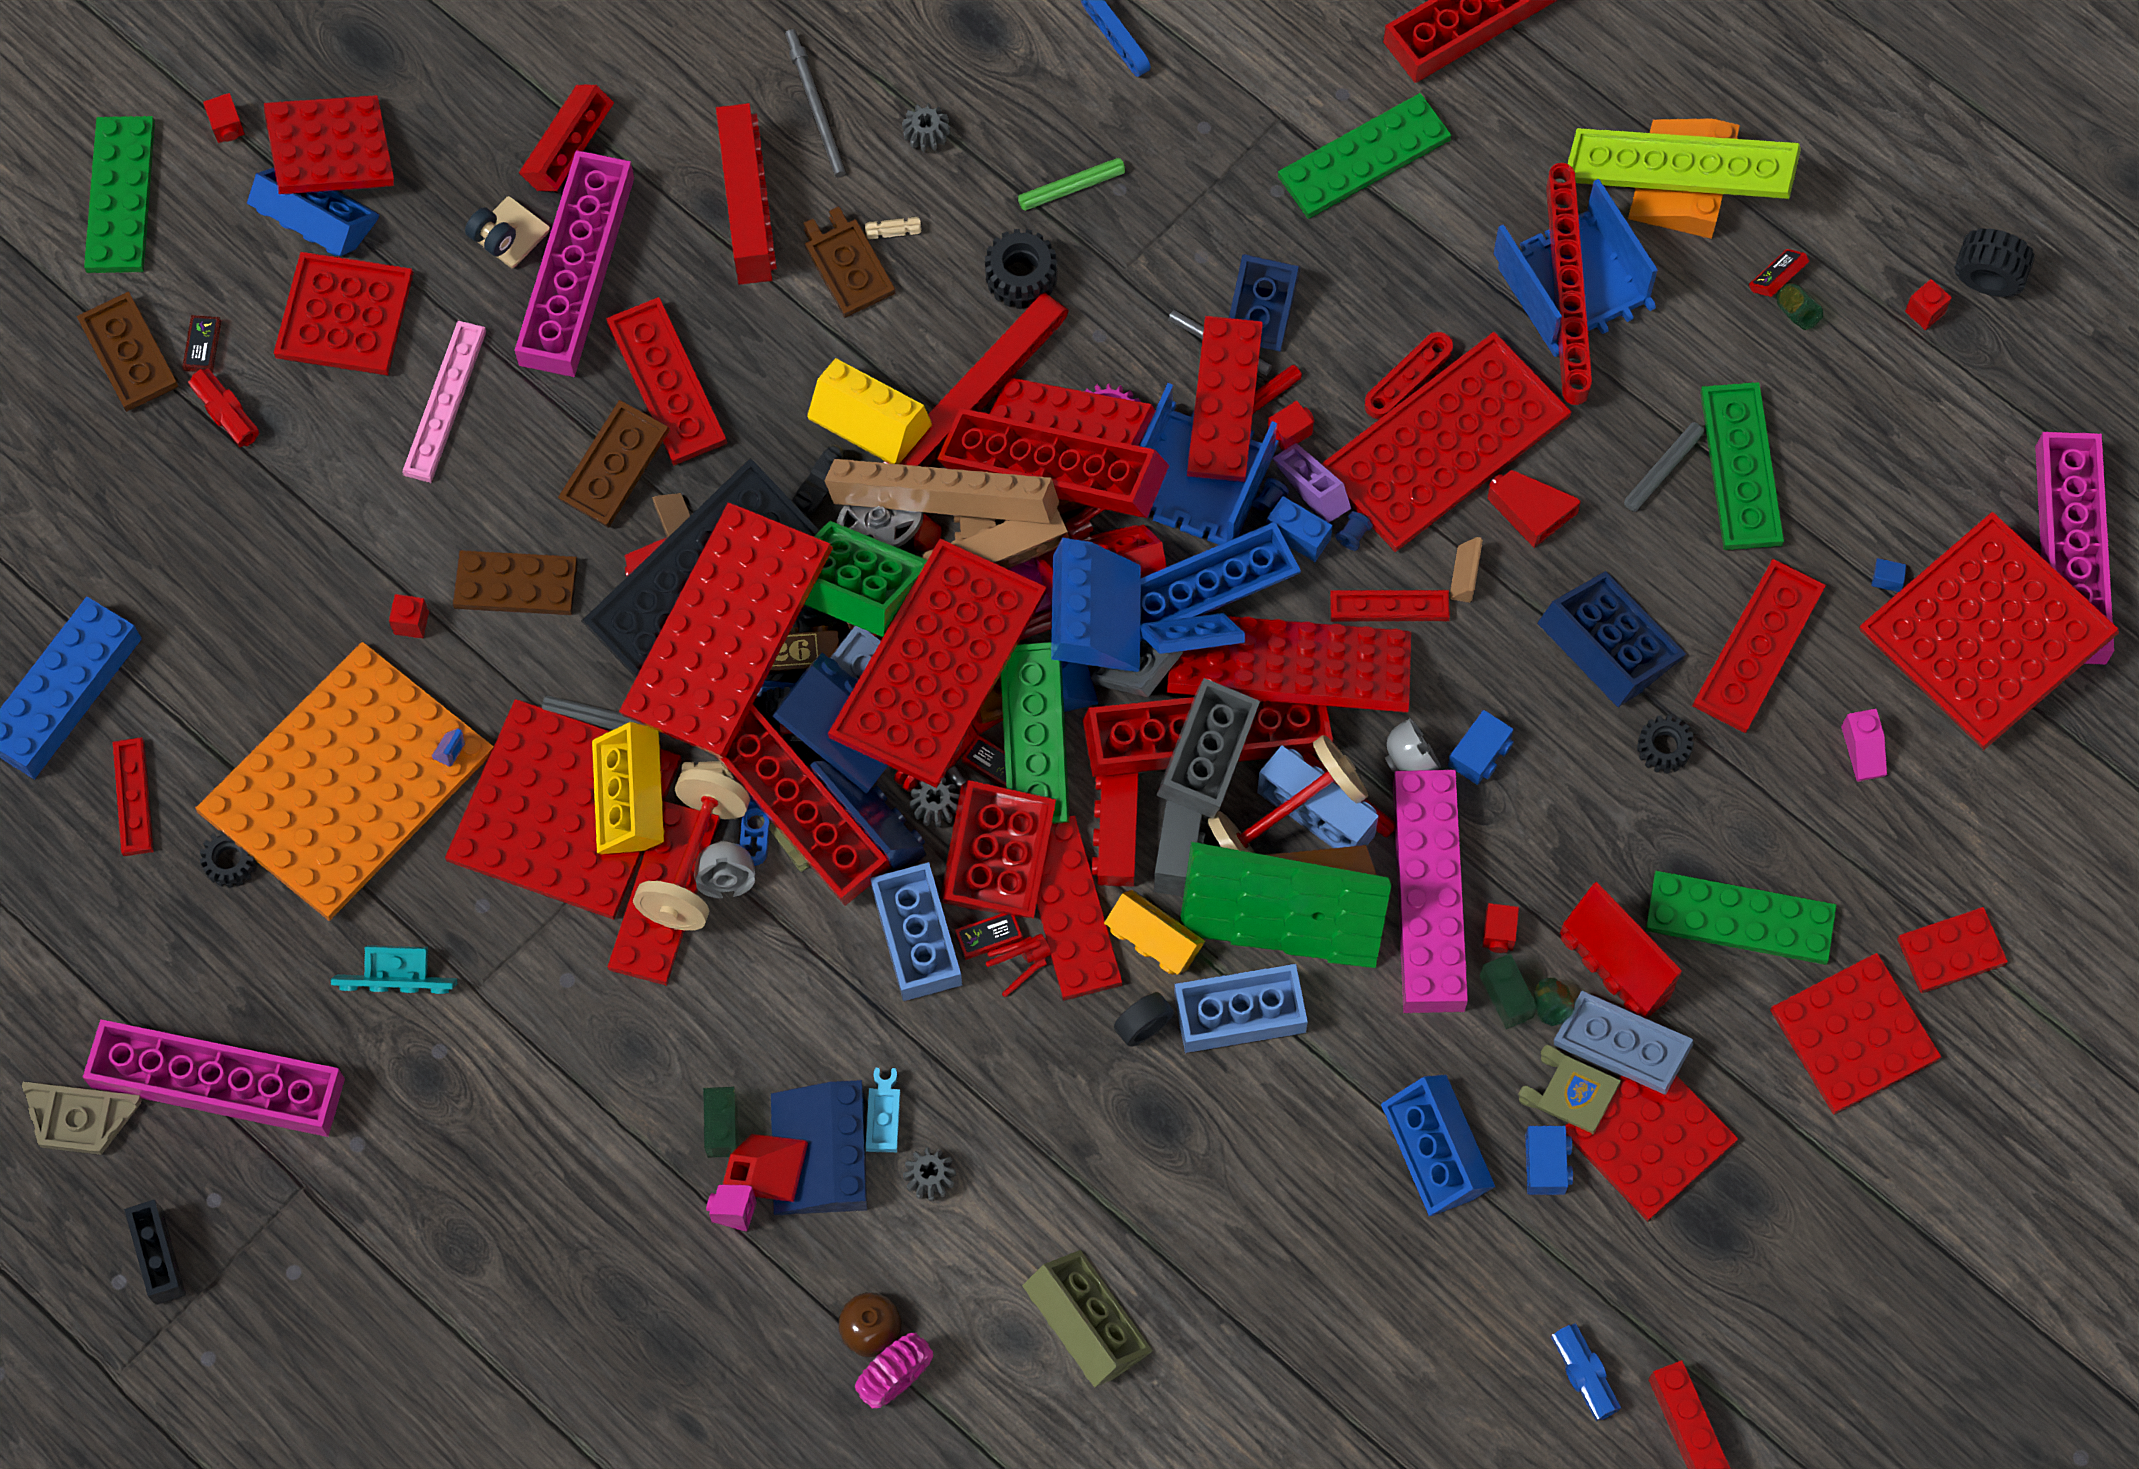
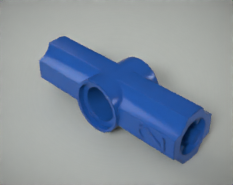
[1551,1323,1621,1422]

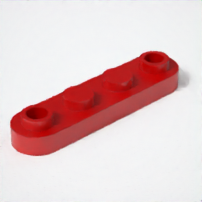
[1364,332,1453,419]

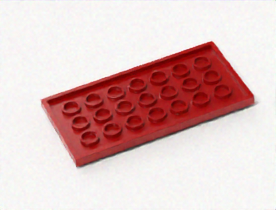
[1322,332,1571,552]
[619,502,833,759]
[828,539,1047,788]
[1167,614,1411,712]

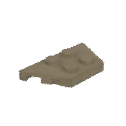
[22,1082,142,1155]

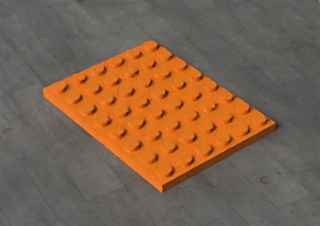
[196,642,494,921]

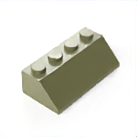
[1022,1250,1153,1387]

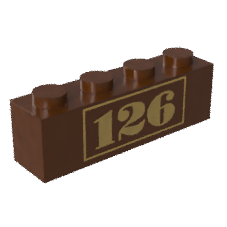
[769,626,839,673]

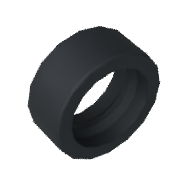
[1114,992,1174,1047]

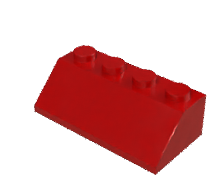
[1034,524,1167,601]

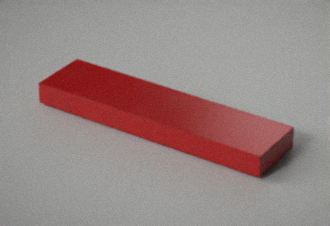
[1330,590,1450,622]
[113,737,154,856]

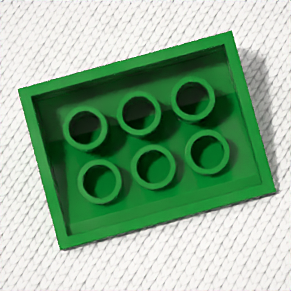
[804,521,927,637]

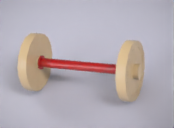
[1208,735,1368,853]
[633,769,750,930]

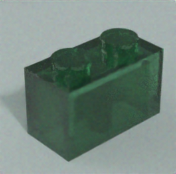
[1480,953,1537,1029]
[703,1086,738,1158]

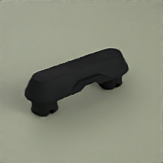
[792,445,847,516]

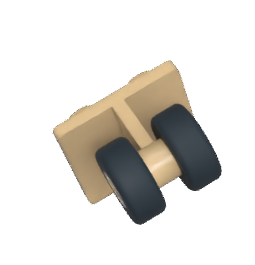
[465,196,550,268]

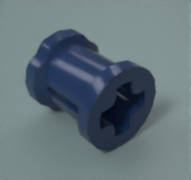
[1252,478,1289,516]
[1335,511,1373,551]

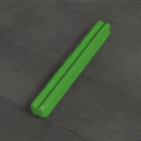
[1018,158,1125,211]

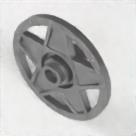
[837,505,923,548]

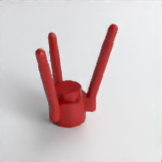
[1064,505,1138,541]
[986,934,1051,997]

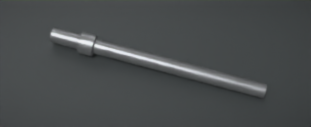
[785,29,846,178]

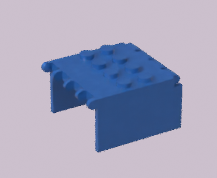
[1493,179,1658,357]
[1140,383,1279,545]

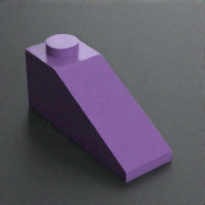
[1273,443,1351,523]

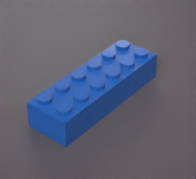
[0,596,142,780]

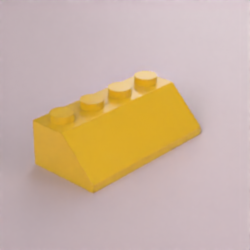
[807,358,932,464]
[592,722,664,854]

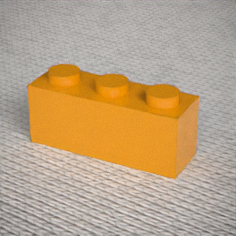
[1104,890,1205,975]

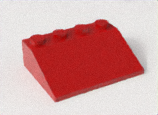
[940,780,1056,918]
[1560,881,1682,1019]

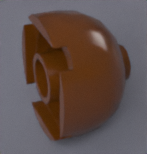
[839,1292,902,1357]

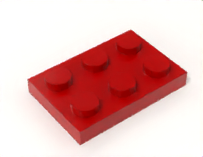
[1897,907,2008,994]

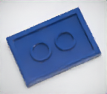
[1140,613,1245,654]

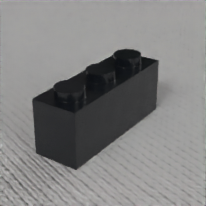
[124,1199,186,1305]

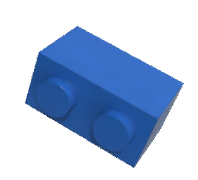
[1266,496,1333,562]
[1448,710,1514,785]
[1525,1126,1573,1195]

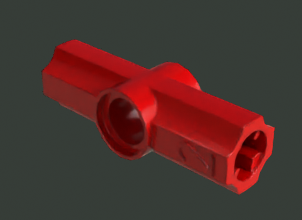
[188,368,260,447]

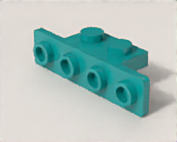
[331,945,457,994]

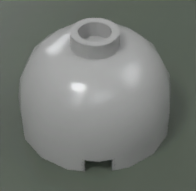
[1385,718,1441,773]
[694,841,755,898]

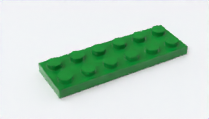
[1278,93,1451,219]
[84,116,155,273]
[1700,382,1784,550]
[1001,642,1070,824]
[1645,871,1836,965]

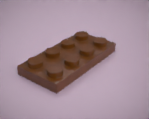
[76,291,179,412]
[558,400,670,528]
[453,550,578,615]

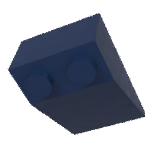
[1229,254,1301,351]

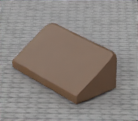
[652,493,690,537]
[1449,537,1483,603]

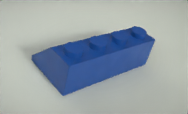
[247,167,379,256]
[1381,1075,1495,1216]

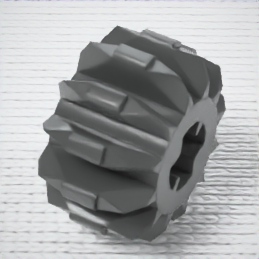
[902,102,950,153]
[909,777,960,828]
[903,1147,956,1201]

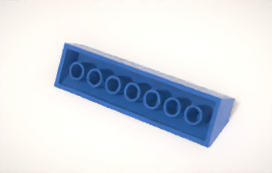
[1140,522,1301,641]

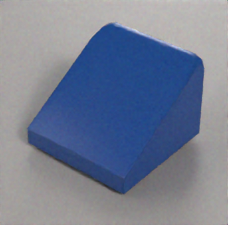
[1871,558,1906,592]
[432,729,465,767]

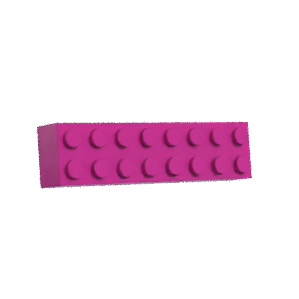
[514,150,634,377]
[2035,432,2114,664]
[1393,770,1468,1013]
[83,1019,345,1137]

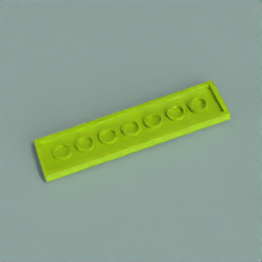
[1568,128,1801,199]

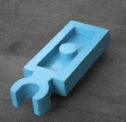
[866,1068,900,1153]

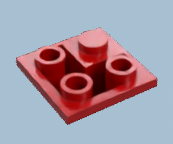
[723,1134,808,1202]

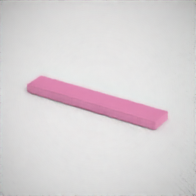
[402,321,486,483]

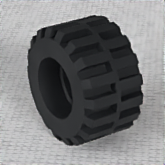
[1954,228,2035,297]
[985,229,1057,309]

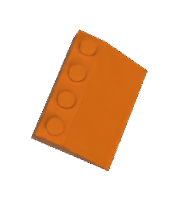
[1628,119,1740,239]

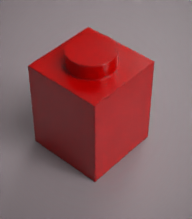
[203,93,245,143]
[1905,279,1952,331]
[1267,400,1314,451]
[389,594,429,639]
[1482,903,1519,953]

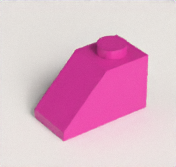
[1841,709,1887,782]
[706,1185,757,1232]

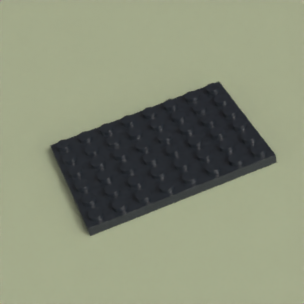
[581,458,840,705]

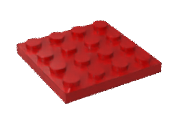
[264,95,394,194]
[274,252,414,375]
[1770,953,1941,1115]
[1566,1075,1738,1222]

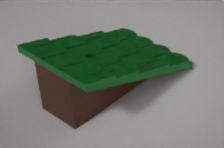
[1180,842,1391,968]

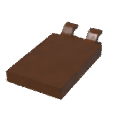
[803,206,895,318]

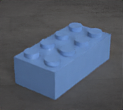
[1257,745,1379,848]
[870,862,962,1001]
[1174,964,1308,1053]

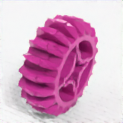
[855,1333,934,1408]

